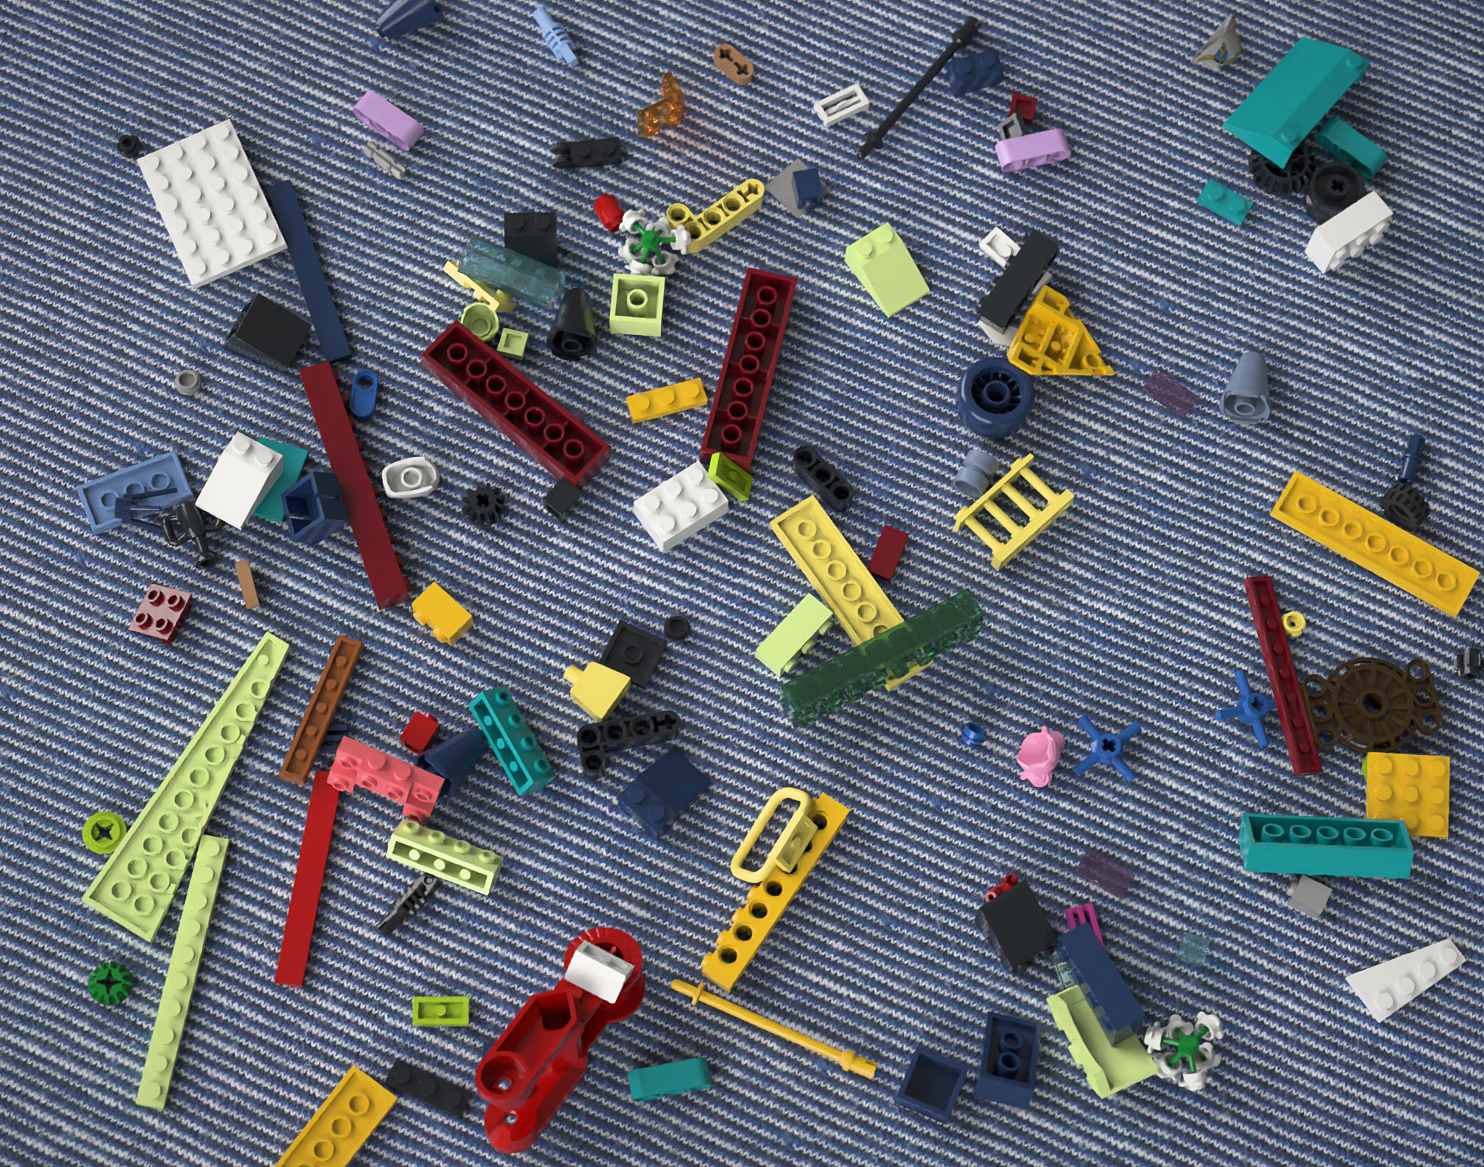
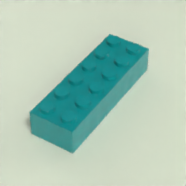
[1238,813,1414,879]

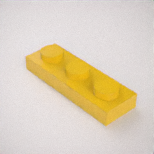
[626,378,708,424]

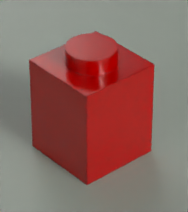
[399,711,441,755]

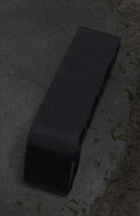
[577,710,681,781]

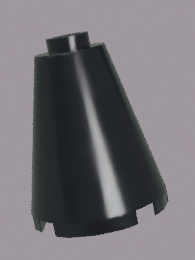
[546,288,598,361]

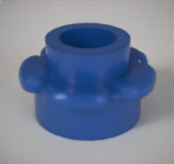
[960,722,986,746]

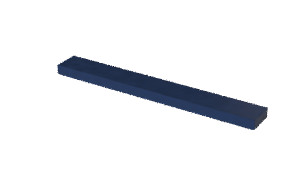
[266,180,352,365]

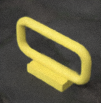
[731,787,818,883]

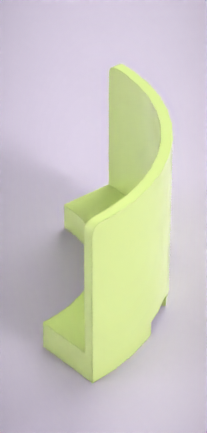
[1046,985,1160,1099]

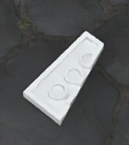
[1345,938,1466,1023]

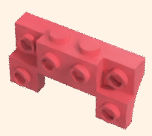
[327,736,445,825]

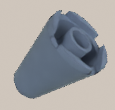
[1219,352,1271,424]

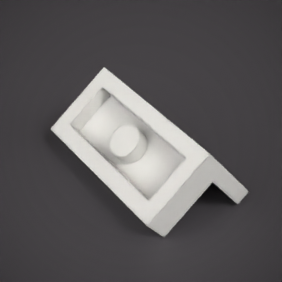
[564,941,634,1003]

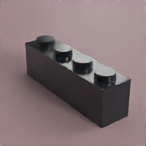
[976,229,1060,335]

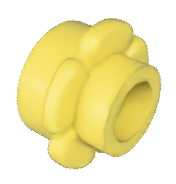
[1282,611,1306,637]

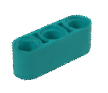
[1315,117,1388,179]
[627,1057,712,1102]

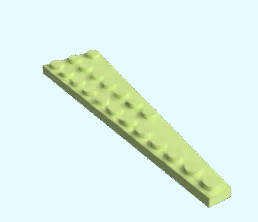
[81,632,290,944]

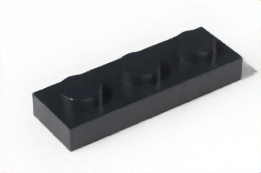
[384,1058,473,1120]

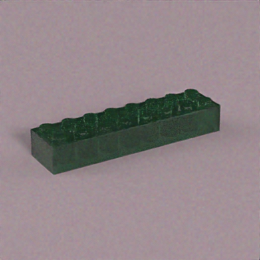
[779,588,985,729]

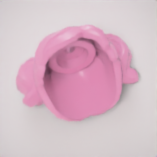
[1017,726,1065,787]

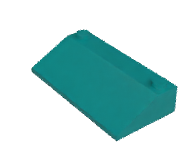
[1222,37,1370,169]

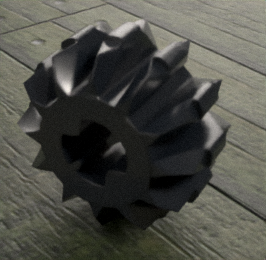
[462,483,506,528]

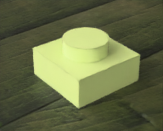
[497,328,529,360]

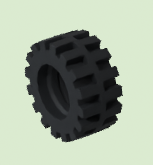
[1380,483,1431,531]

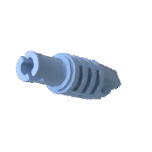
[533,7,579,68]

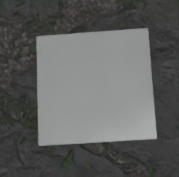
[765,158,831,218]

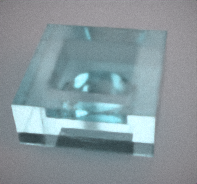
[1176,932,1210,968]

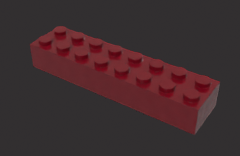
[699,267,798,474]
[421,320,611,490]

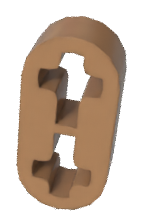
[714,44,754,85]
[235,559,260,610]

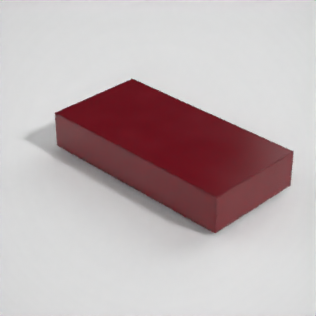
[867,525,909,582]

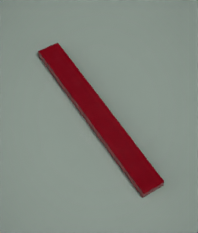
[1243,576,1323,777]

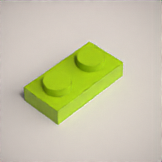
[707,452,753,501]
[412,996,469,1027]

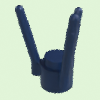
[115,488,178,532]

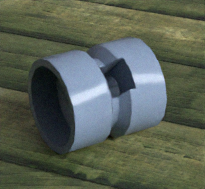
[953,449,999,499]

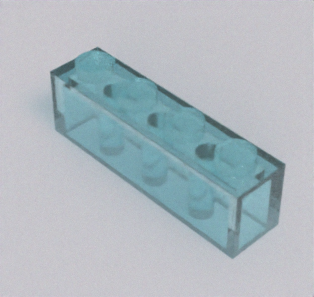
[457,234,566,310]

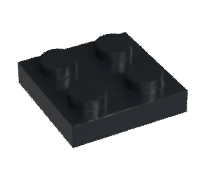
[598,620,668,690]

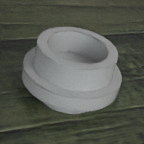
[175,370,201,395]

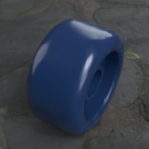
[956,357,1035,439]

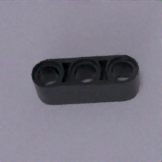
[792,446,854,512]

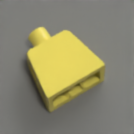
[563,661,631,723]

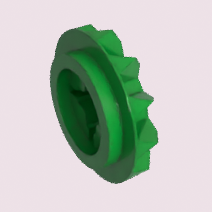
[87,961,133,1006]

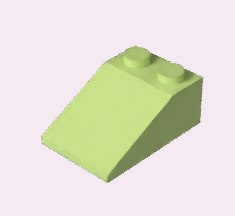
[844,222,930,318]

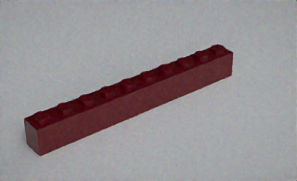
[299,361,412,610]

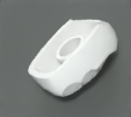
[382,457,439,498]

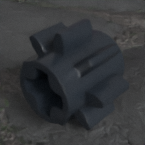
[1454,648,1484,679]

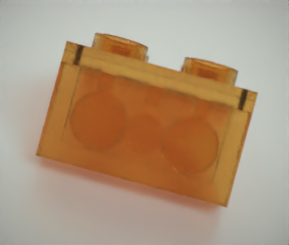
[637,71,684,138]

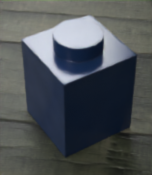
[791,168,823,210]

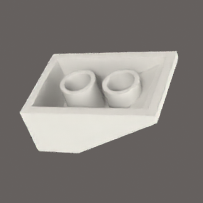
[196,432,284,530]

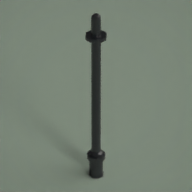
[857,16,982,160]

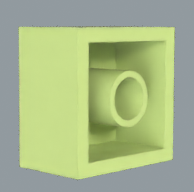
[609,273,665,337]

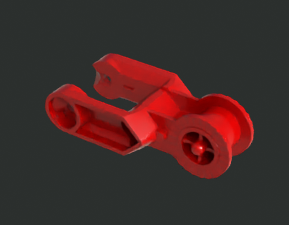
[475,927,645,1154]

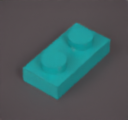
[1197,179,1254,226]

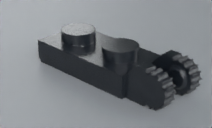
[550,137,622,169]

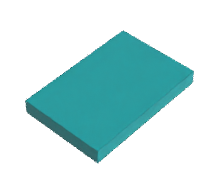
[252,436,309,524]

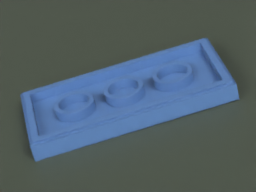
[76,450,194,535]

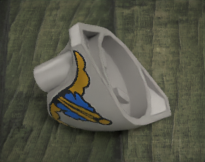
[1191,14,1241,72]

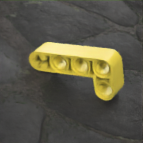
[667,179,764,253]

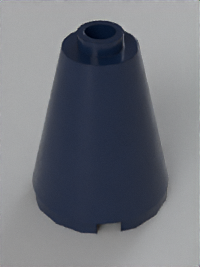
[374,0,445,40]
[414,728,489,799]

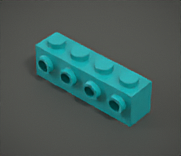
[468,686,556,796]

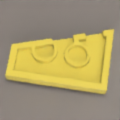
[443,260,517,312]

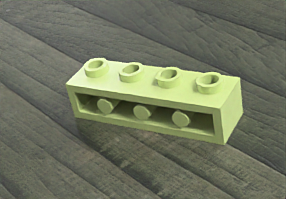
[386,819,504,896]

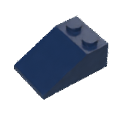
[618,747,713,841]
[972,1011,1042,1110]

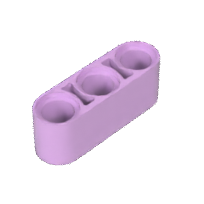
[352,90,425,151]
[995,128,1071,172]

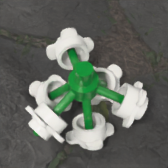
[618,209,691,276]
[1144,1012,1224,1091]

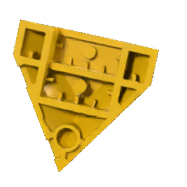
[1007,284,1115,375]

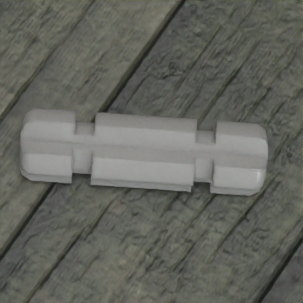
[363,141,407,179]

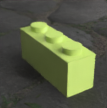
[756,593,833,677]

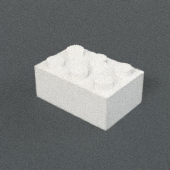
[1305,191,1393,274]
[634,461,729,553]

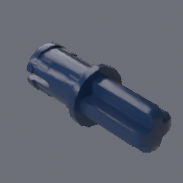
[1397,434,1426,485]

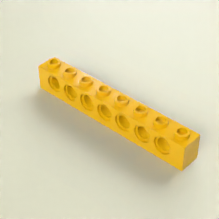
[701,793,850,994]

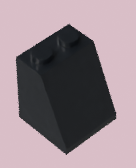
[504,212,558,286]
[222,293,312,373]
[973,879,1058,975]

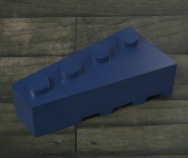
[1056,922,1146,1047]

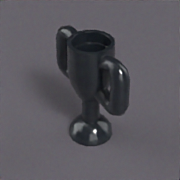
[161,501,226,569]

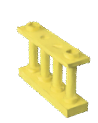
[954,453,1074,571]

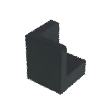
[542,477,582,524]

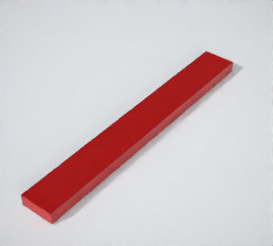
[274,770,341,988]

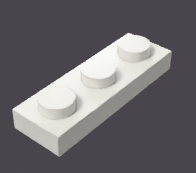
[979,226,1052,296]

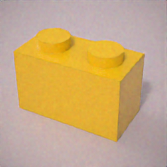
[412,582,474,646]

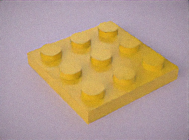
[1366,752,1450,838]

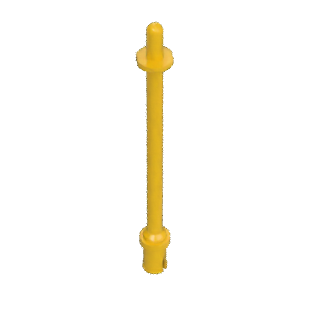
[671,979,878,1080]

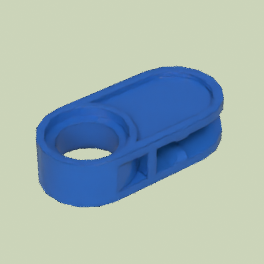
[350,369,379,421]

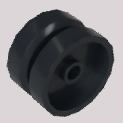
[1303,162,1365,225]

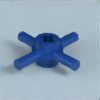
[1215,669,1277,748]
[1073,715,1141,783]

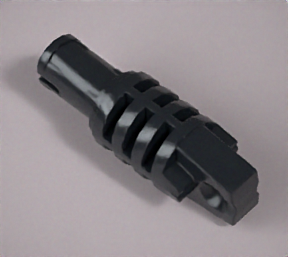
[376,872,442,938]

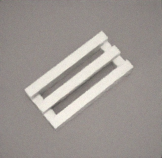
[814,83,870,128]

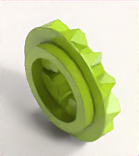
[82,811,127,854]

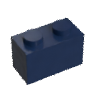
[946,49,1004,97]

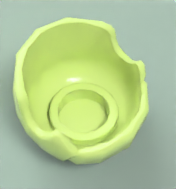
[460,302,499,343]

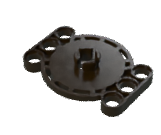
[1301,657,1443,755]

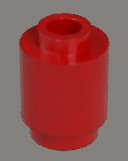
[593,194,625,233]

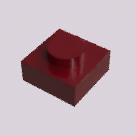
[1008,93,1038,124]

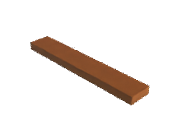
[278,635,364,786]

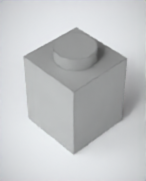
[1286,875,1333,919]

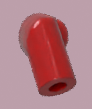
[985,874,1019,902]

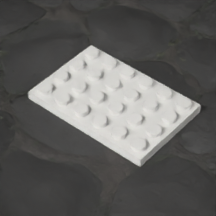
[137,119,288,289]

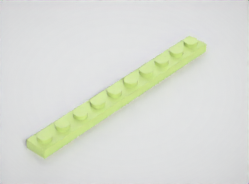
[136,834,230,1110]

